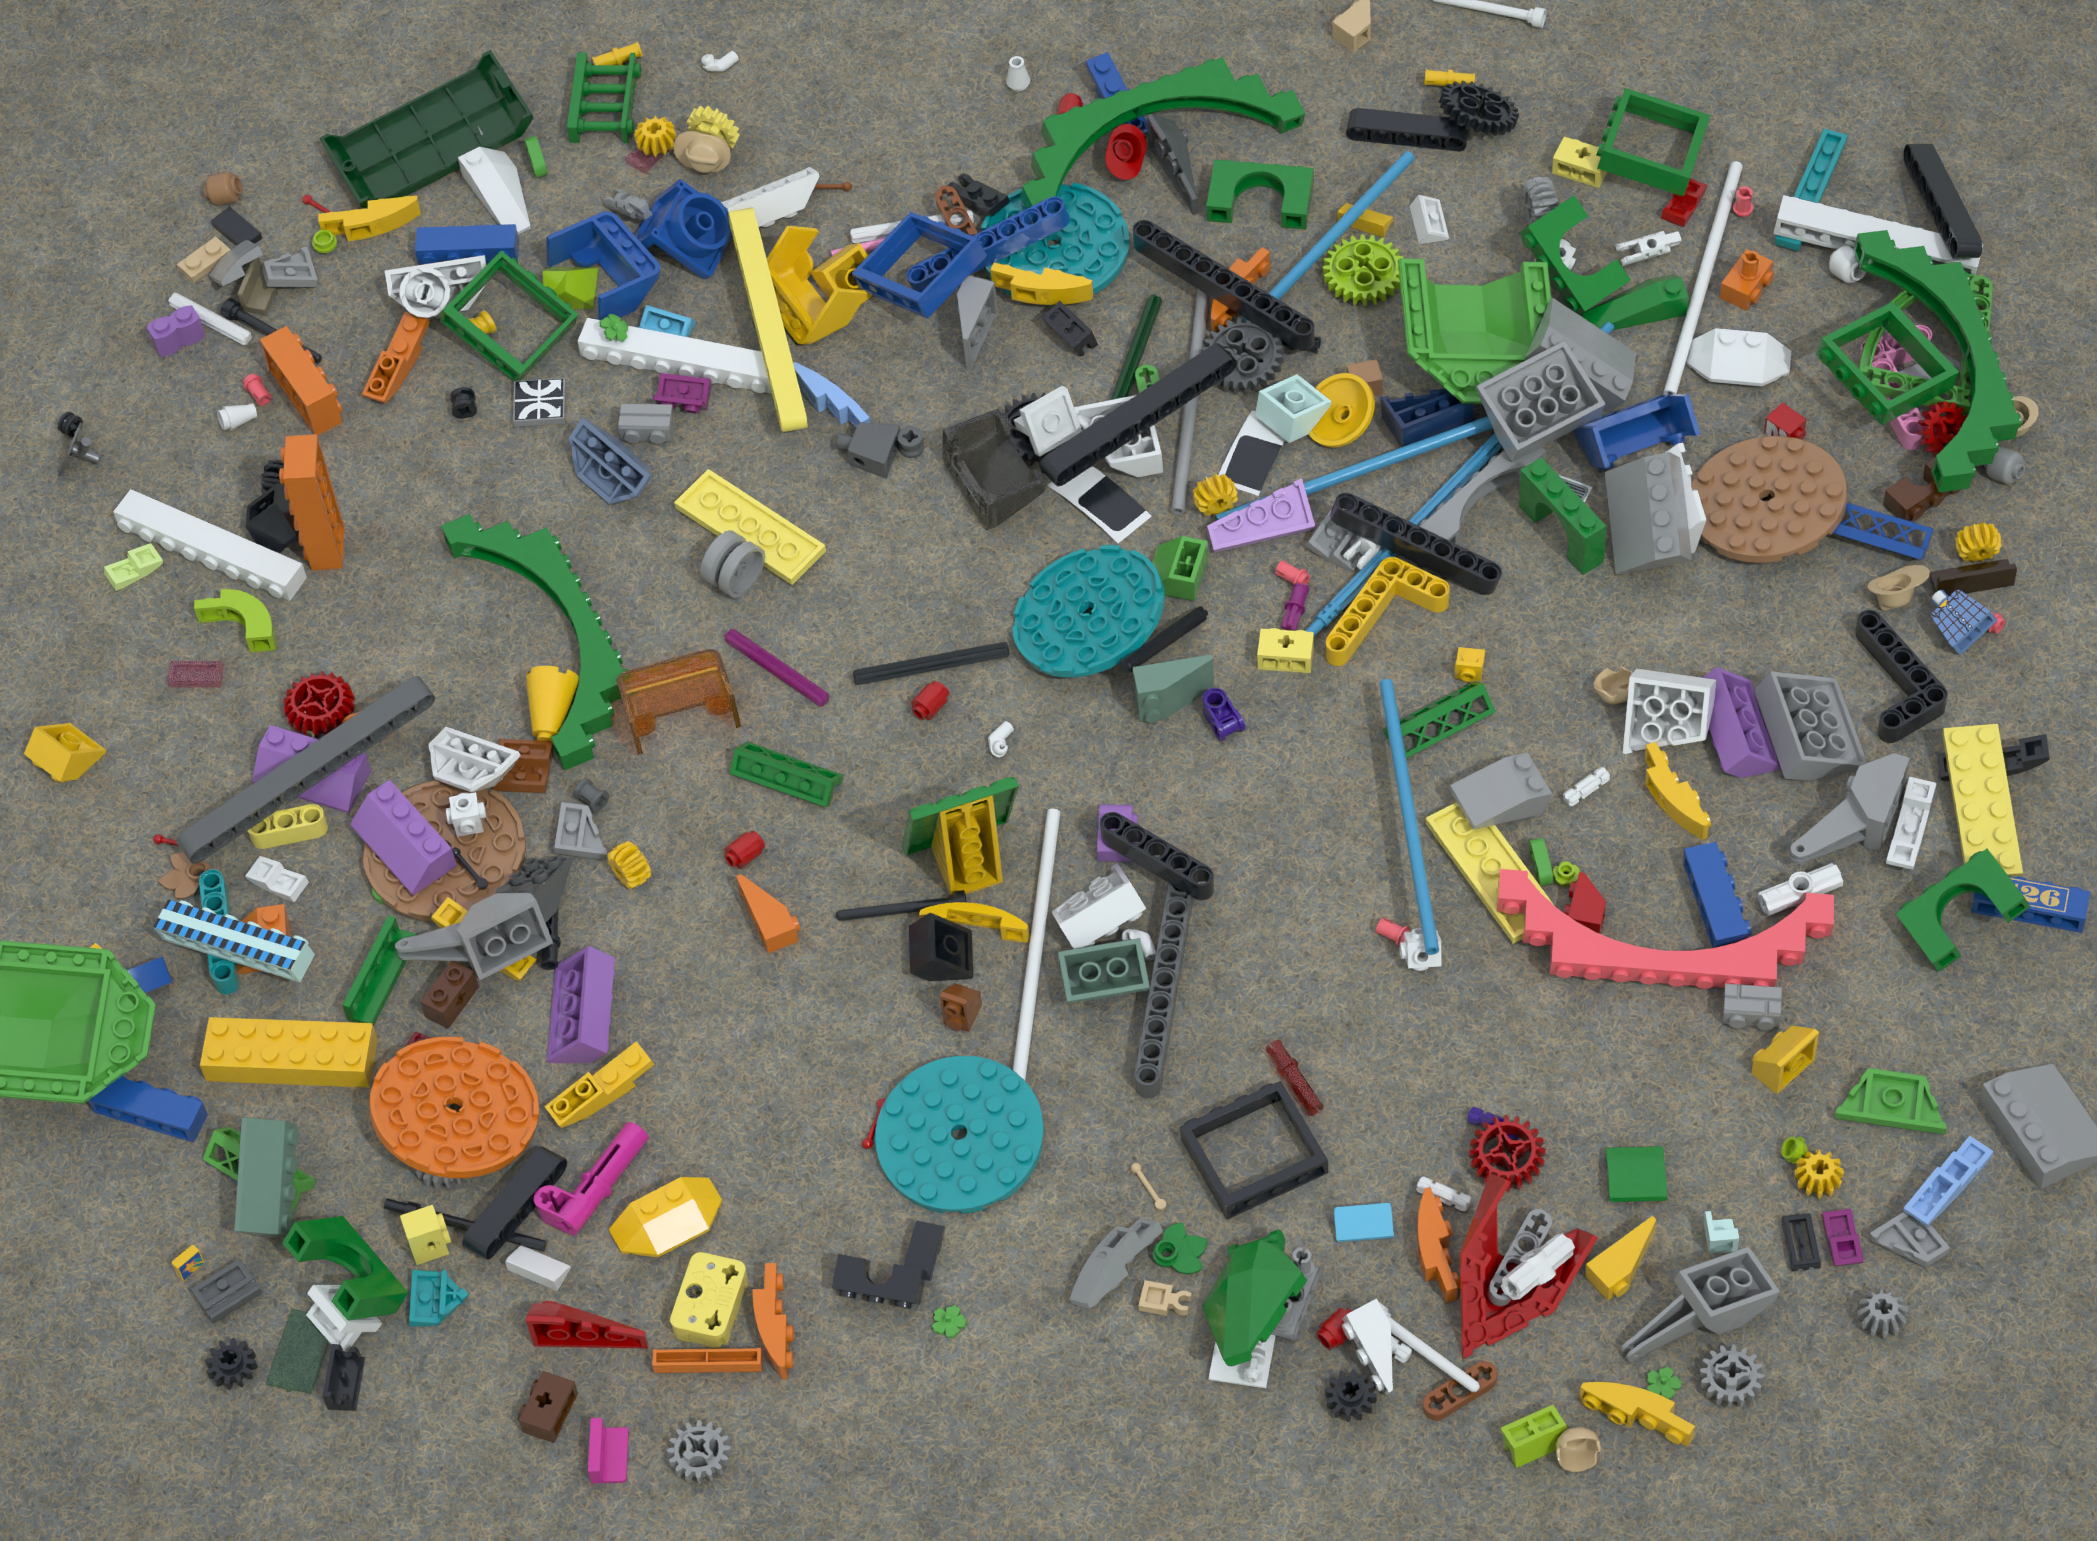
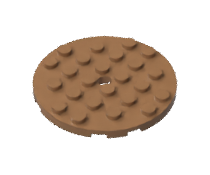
[1691,436,1848,563]
[363,780,526,922]

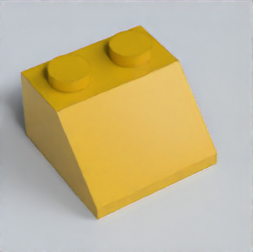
[810,243,873,304]
[24,723,107,782]
[1752,1026,1819,1094]

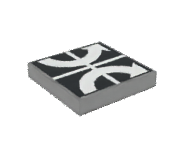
[513,378,566,427]

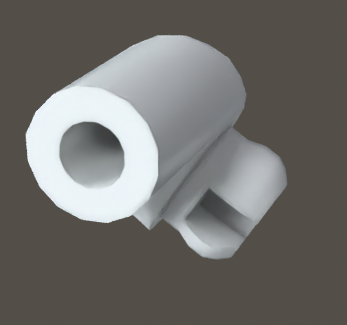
[701,51,739,72]

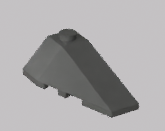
[1147,114,1198,215]

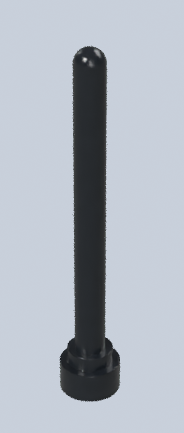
[220,298,322,363]
[836,890,967,921]

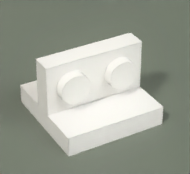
[1013,386,1082,456]
[306,1285,382,1352]

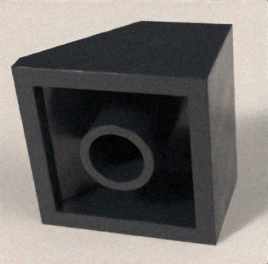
[909,913,973,981]

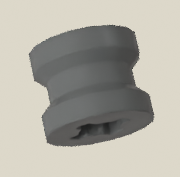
[897,426,924,458]

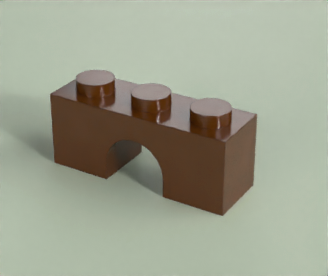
[1883,457,1960,521]

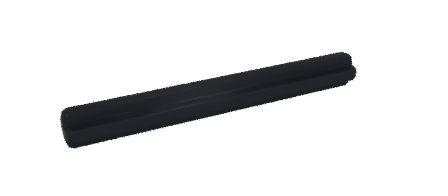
[1119,606,1208,673]

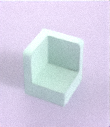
[1703,1211,1739,1254]

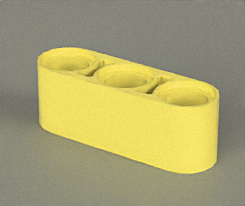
[248,804,328,849]

